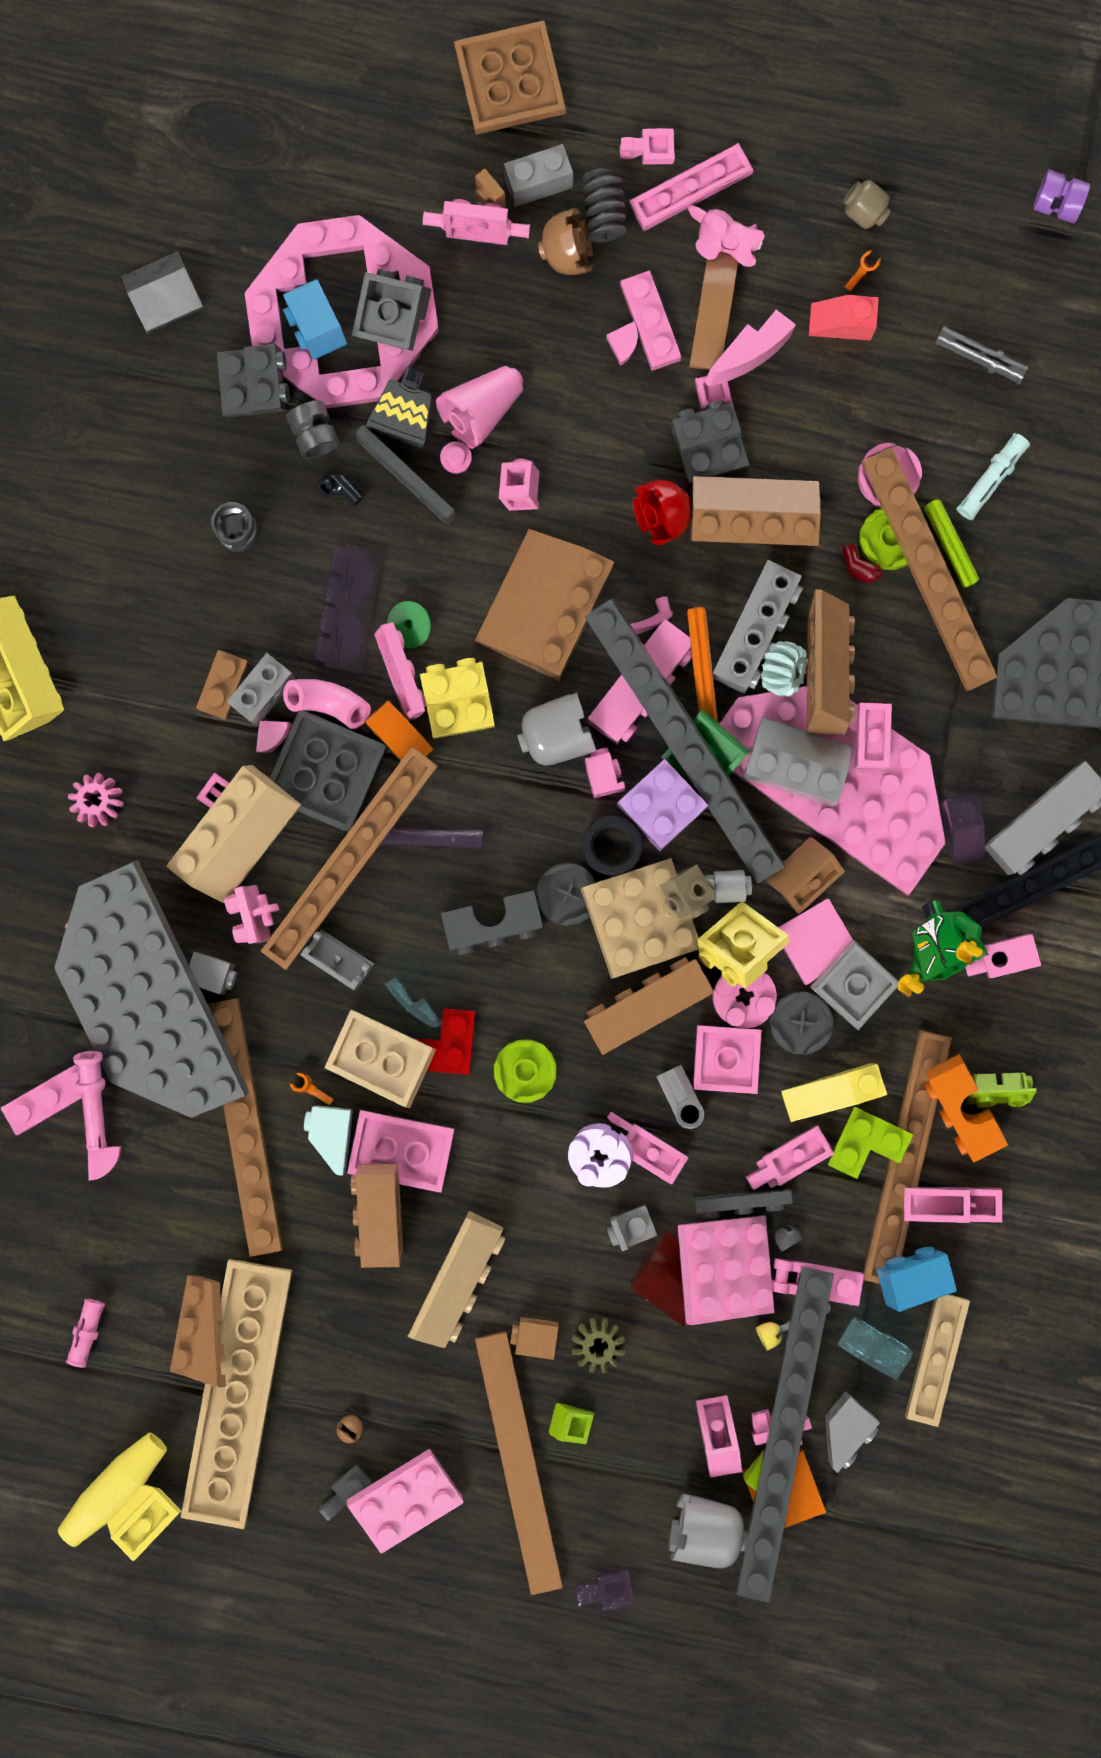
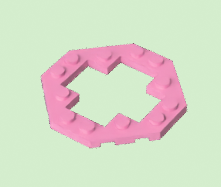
[245,215,439,409]

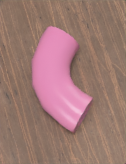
[283,679,371,729]

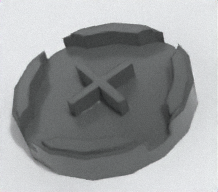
[536,863,597,926]
[769,991,833,1055]

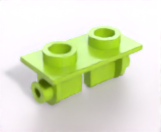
[966,1073,1036,1108]

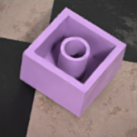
[617,759,708,852]

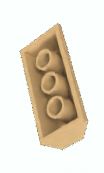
[166,765,301,903]
[408,1211,506,1348]

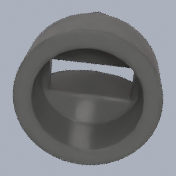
[775,1224,803,1252]

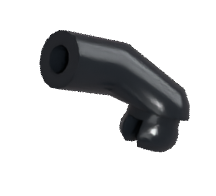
[317,474,365,506]

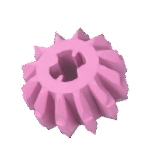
[68,773,124,827]

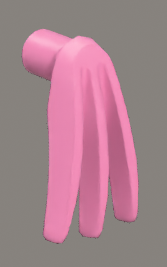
[630,597,673,634]

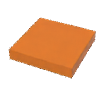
[742,1449,826,1528]

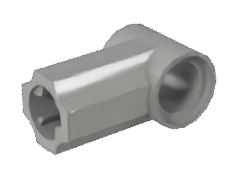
[657,1065,704,1129]

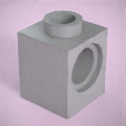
[189,952,237,994]

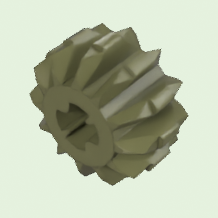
[572,1317,625,1373]

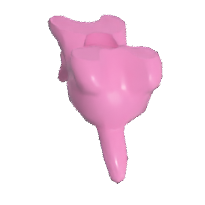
[688,205,765,267]

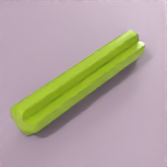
[924,499,979,588]

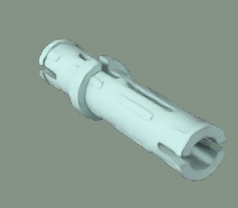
[956,433,1030,520]

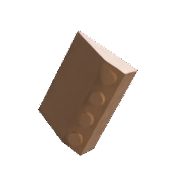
[475,529,614,682]

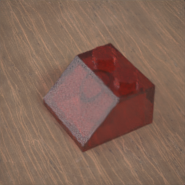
[630,1231,686,1327]

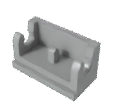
[301,929,374,990]

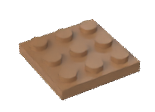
[454,21,566,135]

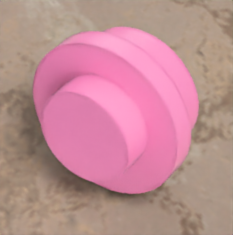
[440,442,472,474]

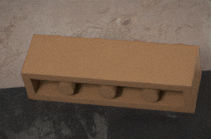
[583,957,714,1055]

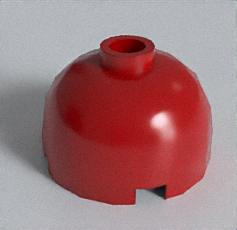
[633,479,692,546]

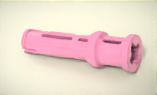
[73,1051,107,1150]

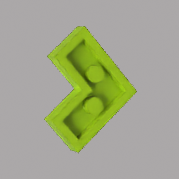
[828,1107,914,1179]

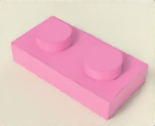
[856,703,892,769]

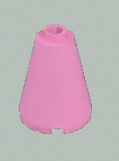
[436,366,524,449]

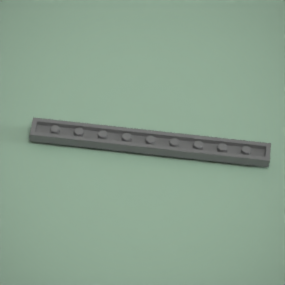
[584,598,785,883]
[736,1266,834,1603]

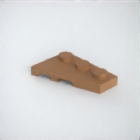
[170,1275,226,1387]

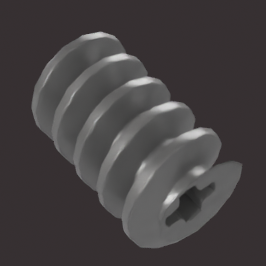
[583,169,627,242]

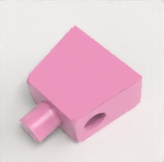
[965,933,1041,979]

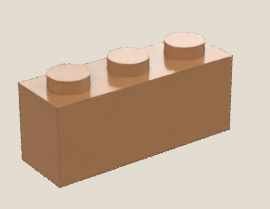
[351,1164,403,1268]

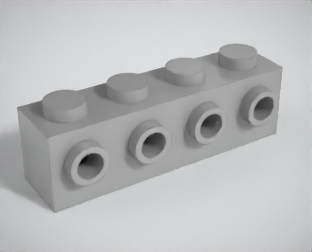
[713,560,803,694]
[983,761,1101,875]

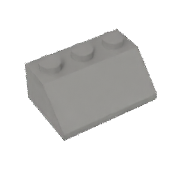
[742,717,853,807]

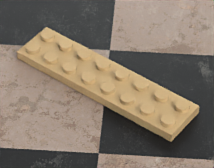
[181,1259,293,1529]

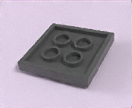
[269,711,388,832]

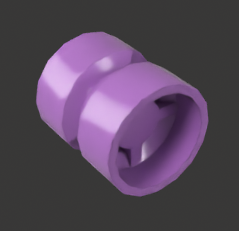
[1033,169,1090,224]

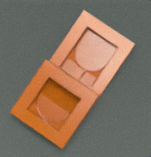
[364,701,434,761]

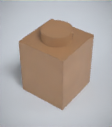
[510,1317,558,1360]

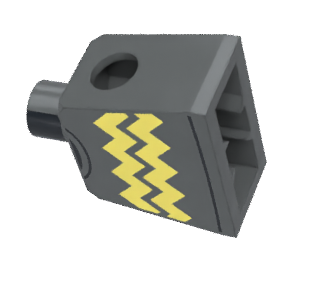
[365,367,431,449]

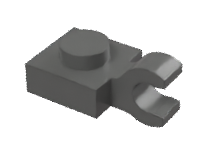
[319,1463,373,1521]

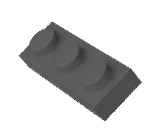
[693,1188,793,1218]

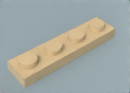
[905,1294,970,1427]

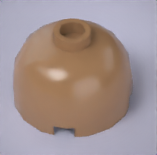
[538,208,593,275]

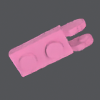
[607,1112,689,1185]

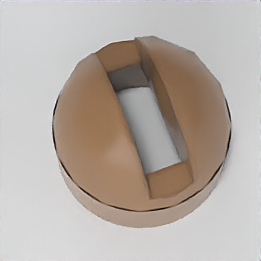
[337,1415,363,1443]

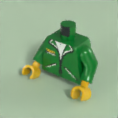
[898,900,989,997]

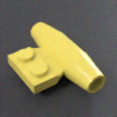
[58,1432,181,1561]

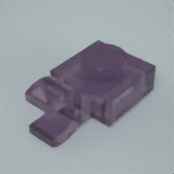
[575,1569,634,1611]

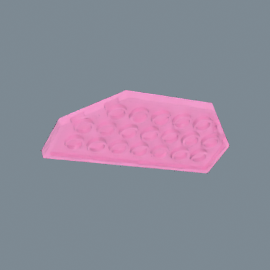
[720,686,945,895]

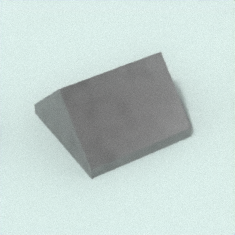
[121,251,204,334]

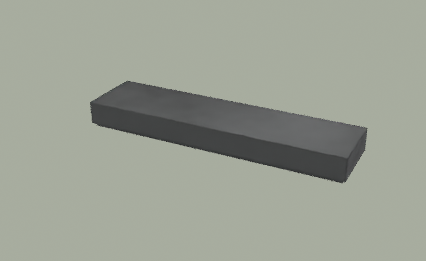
[355,425,456,525]

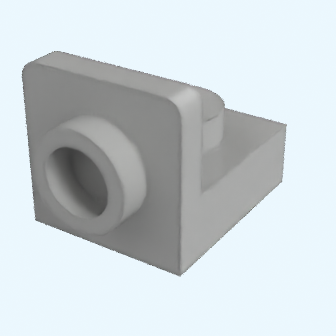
[606,1204,657,1252]

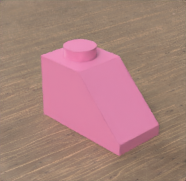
[696,1395,742,1478]

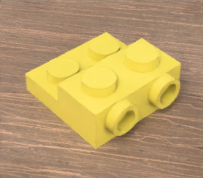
[420,658,495,739]
[698,902,789,989]

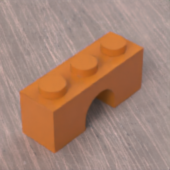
[924,1054,1008,1163]

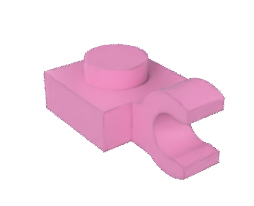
[619,129,675,164]

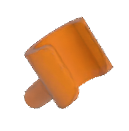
[844,250,881,291]
[290,1073,334,1106]

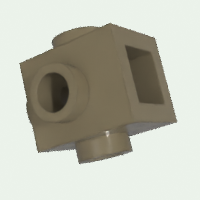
[659,865,717,919]

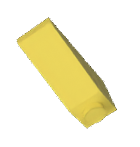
[781,1063,887,1122]

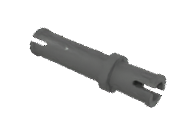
[935,325,1029,384]

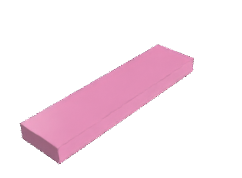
[629,143,753,231]

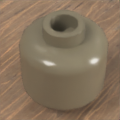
[843,180,891,229]

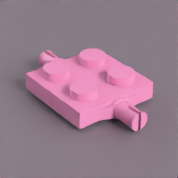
[423,199,530,245]

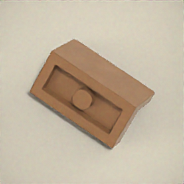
[766,837,845,914]

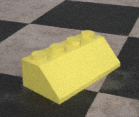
[0,596,64,741]

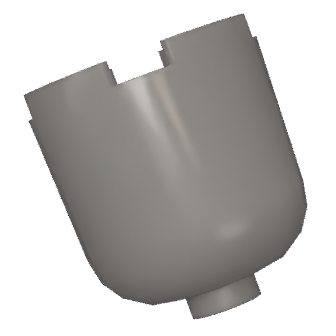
[517,693,596,766]
[669,1493,748,1568]

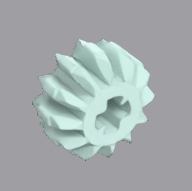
[761,641,808,696]

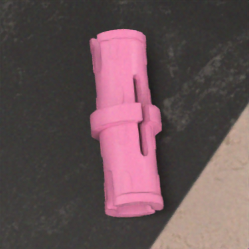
[66,1299,105,1368]

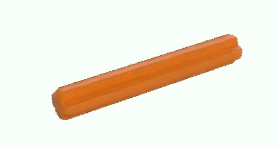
[687,607,718,722]

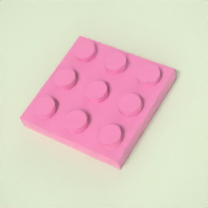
[678,1215,774,1325]

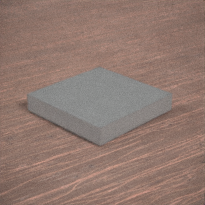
[810,940,899,1030]

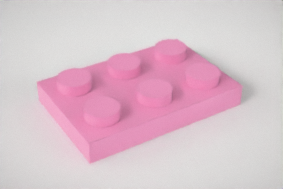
[347,1110,455,1193]
[347,1449,464,1554]

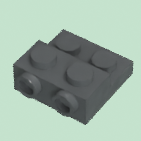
[352,269,432,351]
[217,344,290,417]
[671,400,749,486]

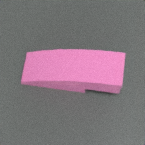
[705,310,796,386]
[904,1187,1002,1223]

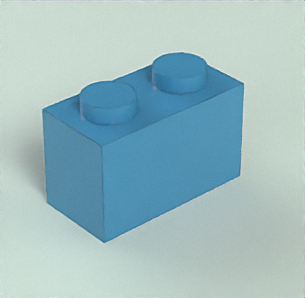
[283,279,347,360]
[876,1247,957,1312]

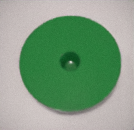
[387,601,431,648]

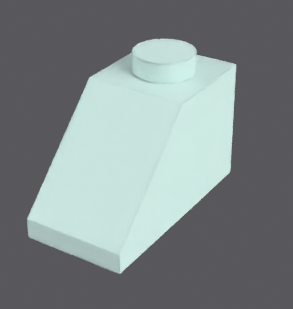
[304,1105,354,1176]

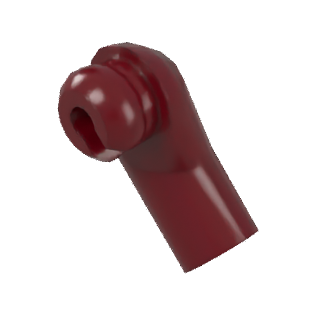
[841,544,882,583]

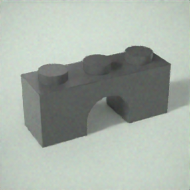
[441,890,543,956]

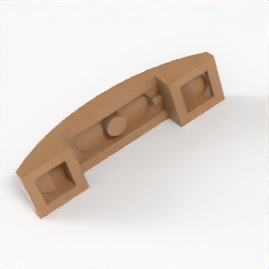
[689,252,738,370]

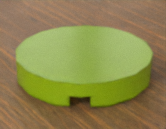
[859,508,908,570]
[494,1040,556,1103]

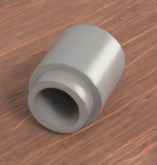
[706,870,752,903]

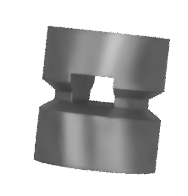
[286,400,340,459]
[211,502,259,552]

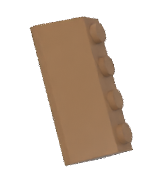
[690,476,821,546]
[807,590,855,735]

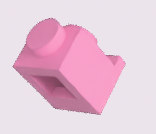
[499,459,539,511]
[585,748,625,798]

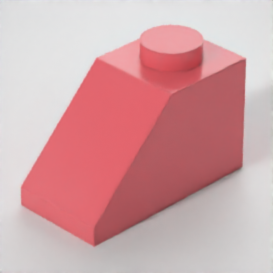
[809,295,879,341]

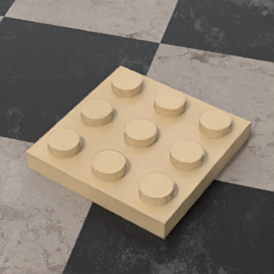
[581,858,699,979]

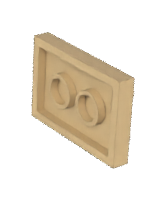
[324,1010,436,1108]

